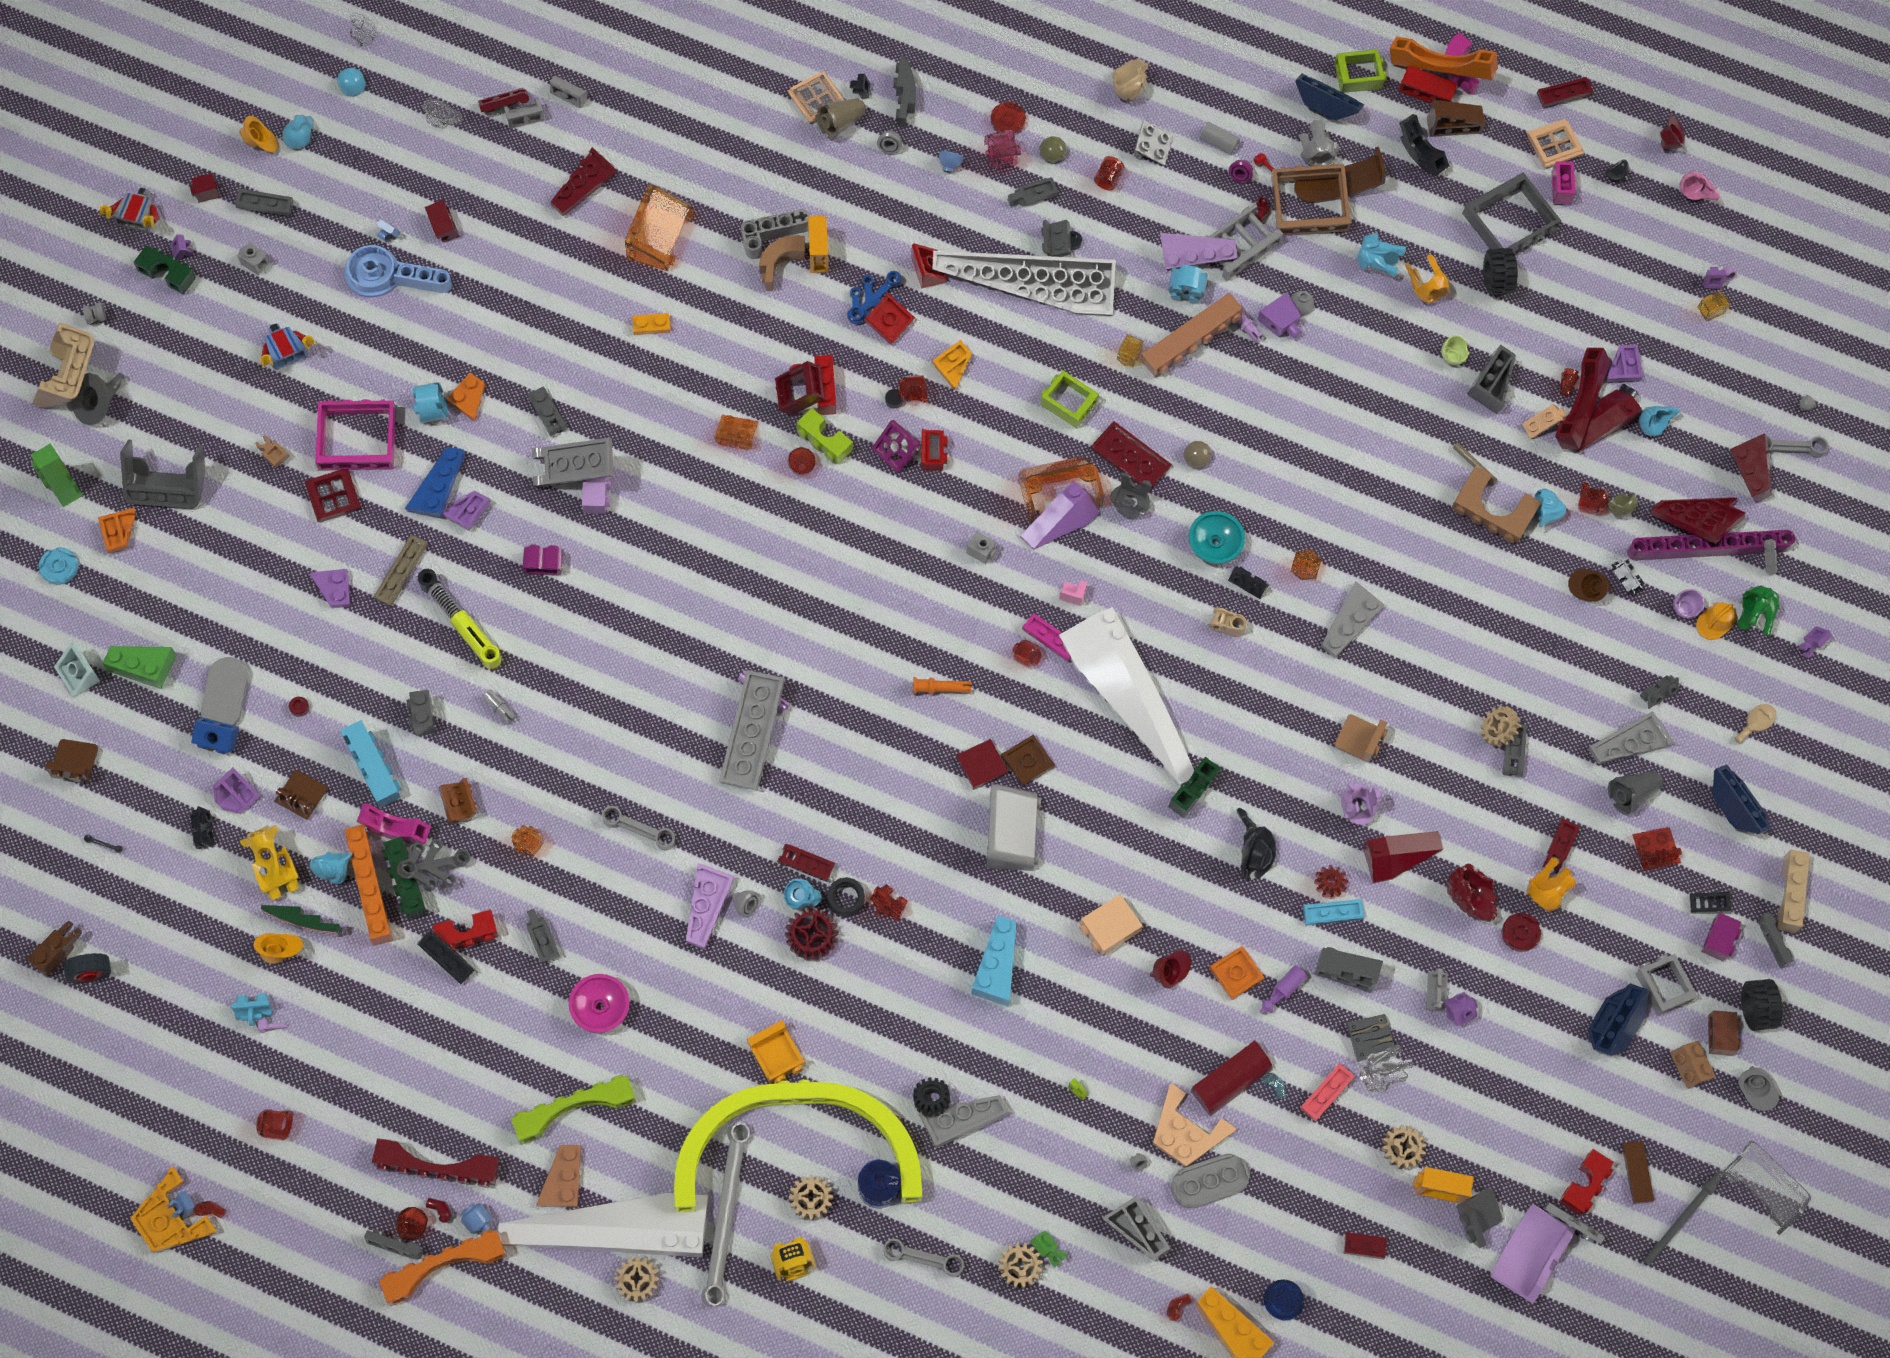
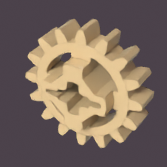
[1480,705,1521,747]
[1381,1125,1427,1170]
[789,1175,833,1221]
[998,1243,1043,1289]
[614,1256,660,1303]

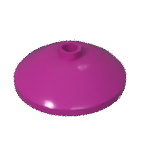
[569,974,629,1033]

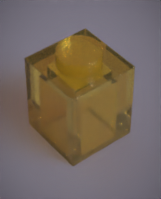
[1697,290,1730,322]
[1116,334,1144,367]

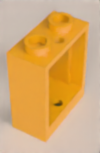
[808,215,829,273]
[1413,1167,1473,1204]

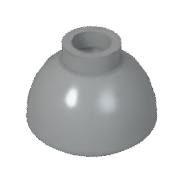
[877,130,902,154]
[1291,291,1314,315]
[732,890,759,917]

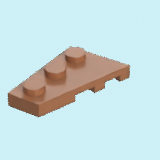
[536,1145,581,1208]

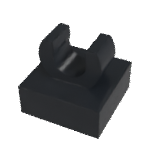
[849,73,870,99]

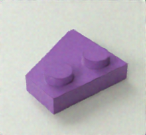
[1606,344,1643,382]
[442,491,491,531]
[310,569,351,609]

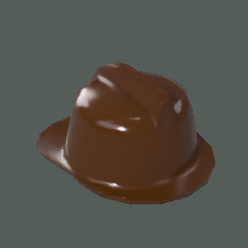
[1568,569,1612,602]

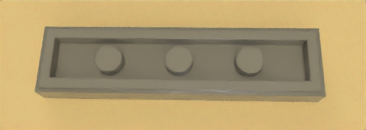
[373,535,428,607]

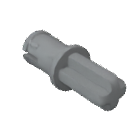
[483,689,516,724]

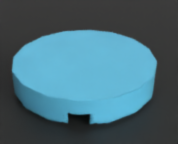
[39,547,78,585]

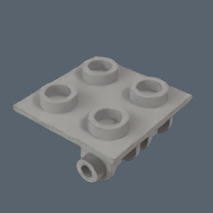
[1134,120,1173,166]

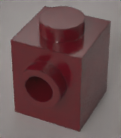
[190,173,220,203]

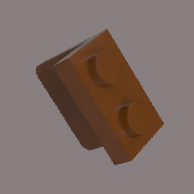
[45,739,98,782]

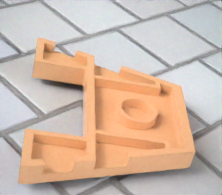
[1153,1083,1236,1167]

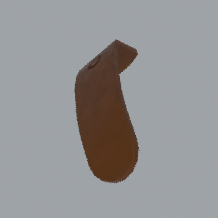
[1294,146,1386,204]

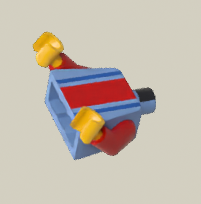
[260,323,316,370]

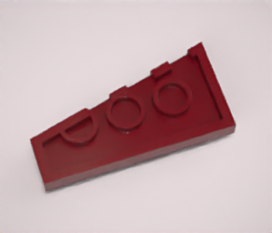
[551,147,617,217]

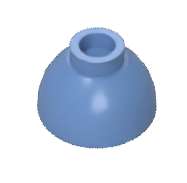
[939,151,964,173]

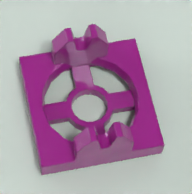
[871,420,920,473]

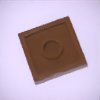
[1001,734,1055,787]

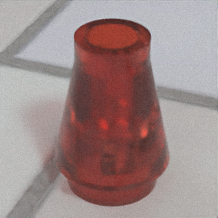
[1559,368,1579,397]

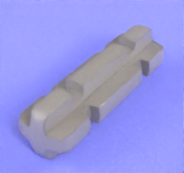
[1764,539,1777,575]

